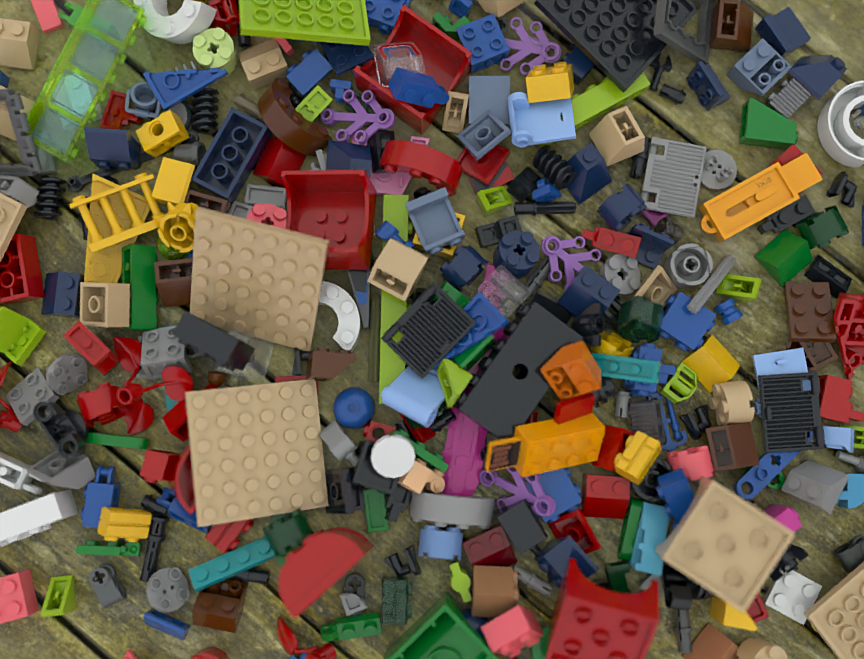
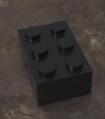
[172,311,256,371]

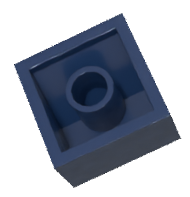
[84,127,141,171]
[557,265,620,317]
[41,272,84,318]
[534,535,599,589]

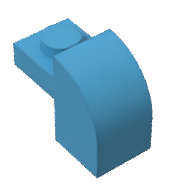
[836,473,864,509]

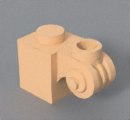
[397,458,445,494]

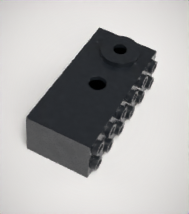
[452,302,583,440]

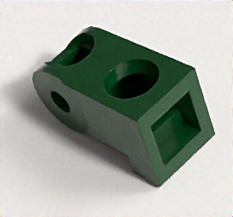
[604,560,632,594]

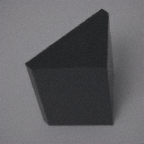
[494,499,548,555]

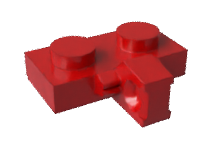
[99,90,144,130]

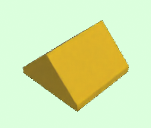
[151,157,195,206]
[681,334,740,393]
[709,596,758,631]

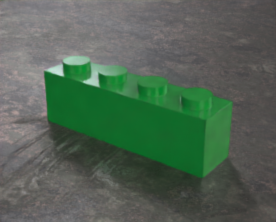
[122,244,158,332]

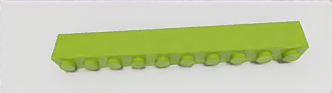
[379,194,413,404]

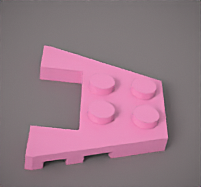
[351,129,430,195]

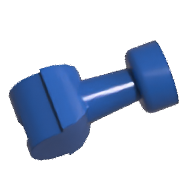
[374,220,415,249]

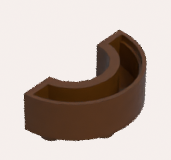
[258,77,333,156]

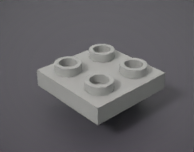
[5,367,60,426]

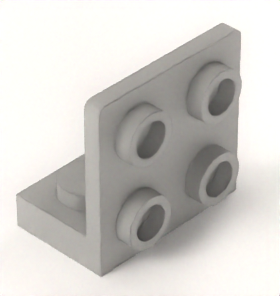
[141,325,192,380]

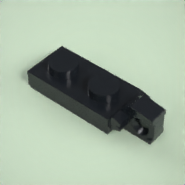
[757,195,816,235]
[384,483,412,522]

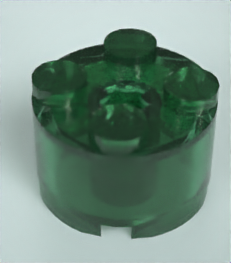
[617,296,663,343]

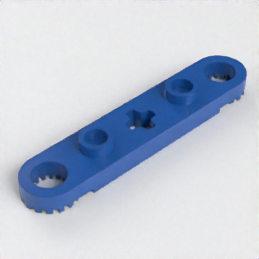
[733,431,814,500]

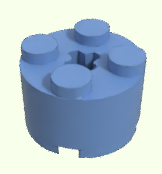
[418,525,463,560]

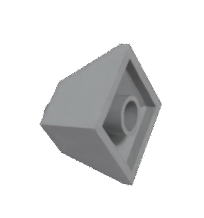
[26,448,96,489]

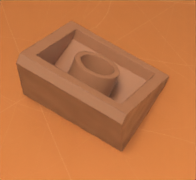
[681,622,739,659]

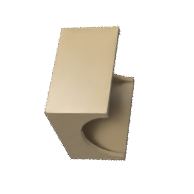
[655,476,795,613]

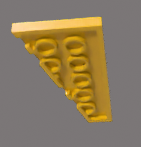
[84,174,150,283]

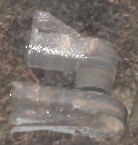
[849,109,864,139]

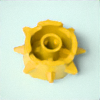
[155,202,199,253]

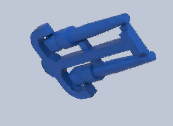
[647,392,687,451]

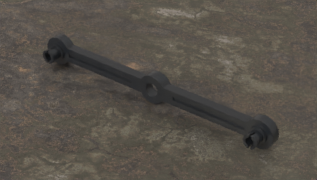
[67,131,199,192]

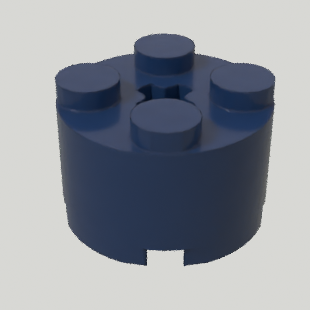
[596,183,647,232]
[493,231,540,279]
[440,245,489,292]

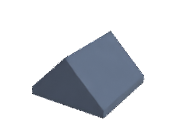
[457,110,512,162]

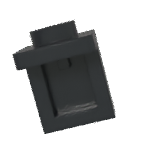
[507,167,541,202]

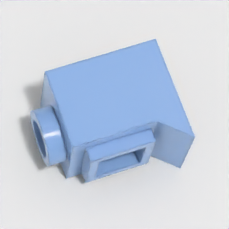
[823,426,855,453]

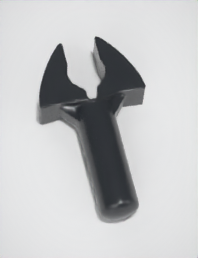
[649,52,672,91]

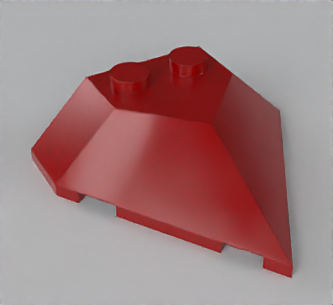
[833,293,864,380]

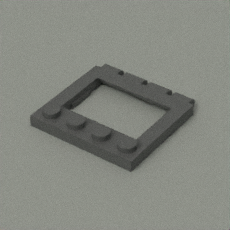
[653,0,714,65]
[0,89,42,176]

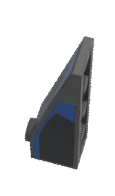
[347,251,374,330]

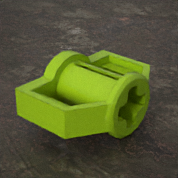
[660,362,697,404]
[449,560,472,603]

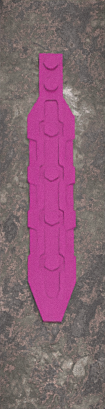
[441,265,506,496]

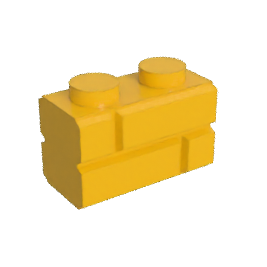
[614,431,662,485]
[97,507,152,542]

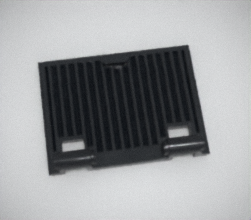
[381,282,477,379]
[758,372,825,453]

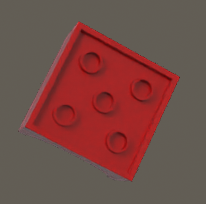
[353,5,472,135]
[281,170,377,270]
[545,558,660,659]

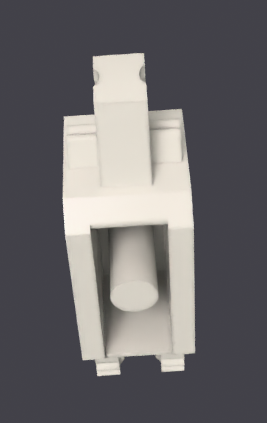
[0,452,45,494]

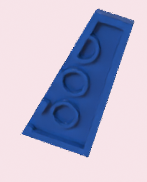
[434,292,510,369]

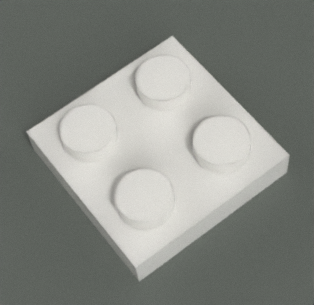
[763,570,822,625]

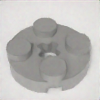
[600,254,641,296]

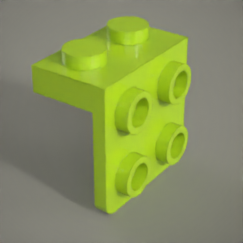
[0,306,47,366]

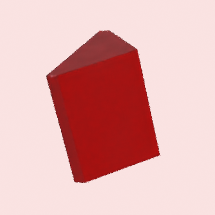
[253,137,307,188]
[547,508,602,554]

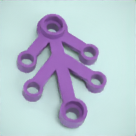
[500,17,561,76]
[321,89,395,144]
[541,236,601,291]
[479,467,556,516]

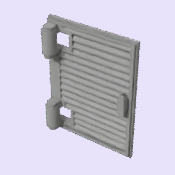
[640,137,707,218]

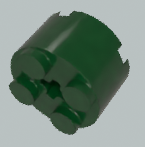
[795,205,849,250]
[263,508,314,557]

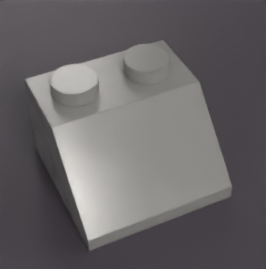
[781,459,849,515]

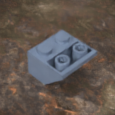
[726,38,792,96]

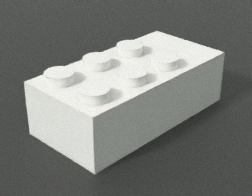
[0,490,79,548]

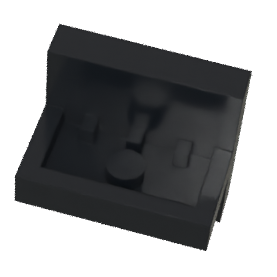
[325,467,365,514]

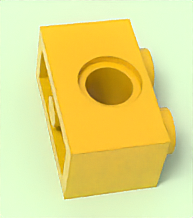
[136,110,189,158]

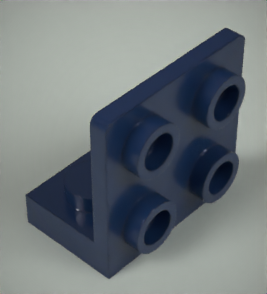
[754,7,811,57]
[320,42,374,76]
[686,61,730,112]
[626,224,675,270]

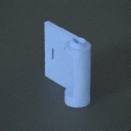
[507,92,576,147]
[752,348,811,419]
[381,366,445,427]

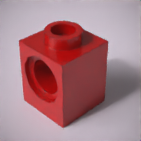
[363,421,396,443]

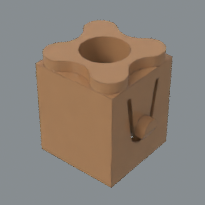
[471,565,519,618]

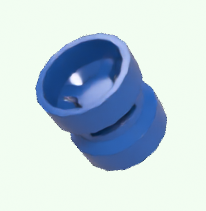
[714,297,743,326]

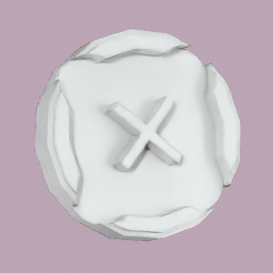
[371,434,415,478]

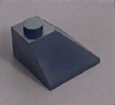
[788,55,847,99]
[326,140,372,178]
[566,142,612,205]

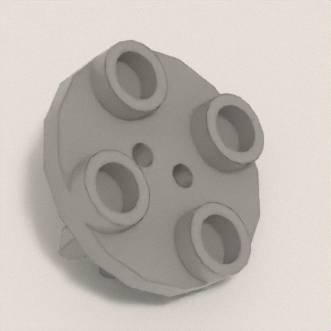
[696,150,737,191]
[45,353,88,395]
[146,567,190,613]

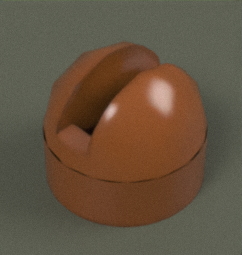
[208,371,225,387]

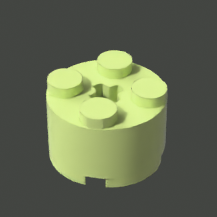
[193,28,239,76]

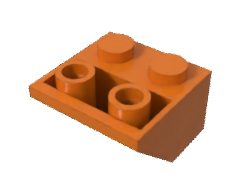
[541,340,602,401]

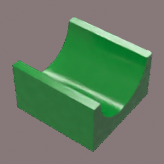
[383,591,508,659]

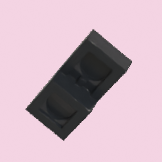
[475,215,522,248]

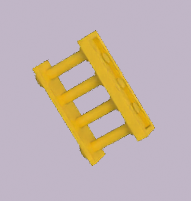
[69,172,164,253]

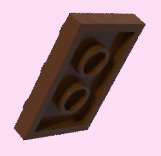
[783,282,836,343]

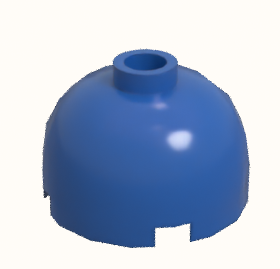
[333,387,375,429]

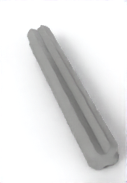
[687,255,736,314]

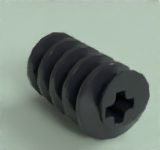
[192,88,219,135]
[533,144,577,190]
[34,175,67,221]

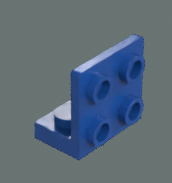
[456,14,510,74]

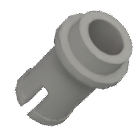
[614,391,632,418]

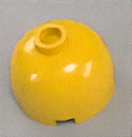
[590,331,634,357]

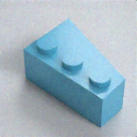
[626,501,671,576]

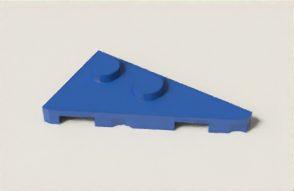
[143,68,228,110]

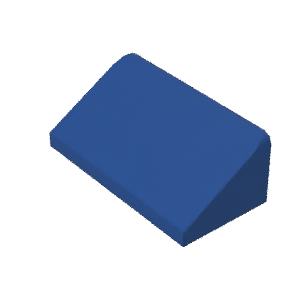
[144,609,190,640]

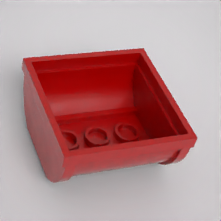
[279,527,374,619]

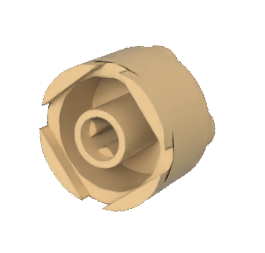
[709,380,754,426]
[736,638,788,659]

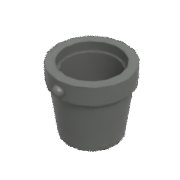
[174,142,206,169]

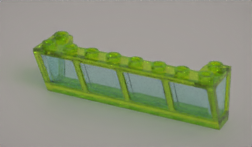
[26,0,147,162]

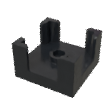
[350,440,399,495]

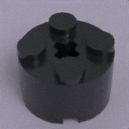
[630,458,673,501]

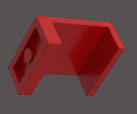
[62,321,120,376]

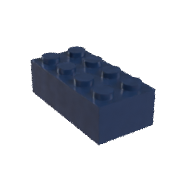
[191,107,272,204]

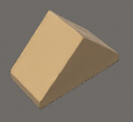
[442,91,469,133]

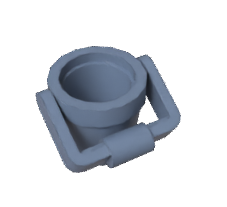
[125,82,161,119]

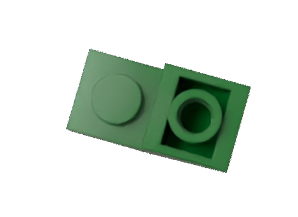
[432,11,473,41]

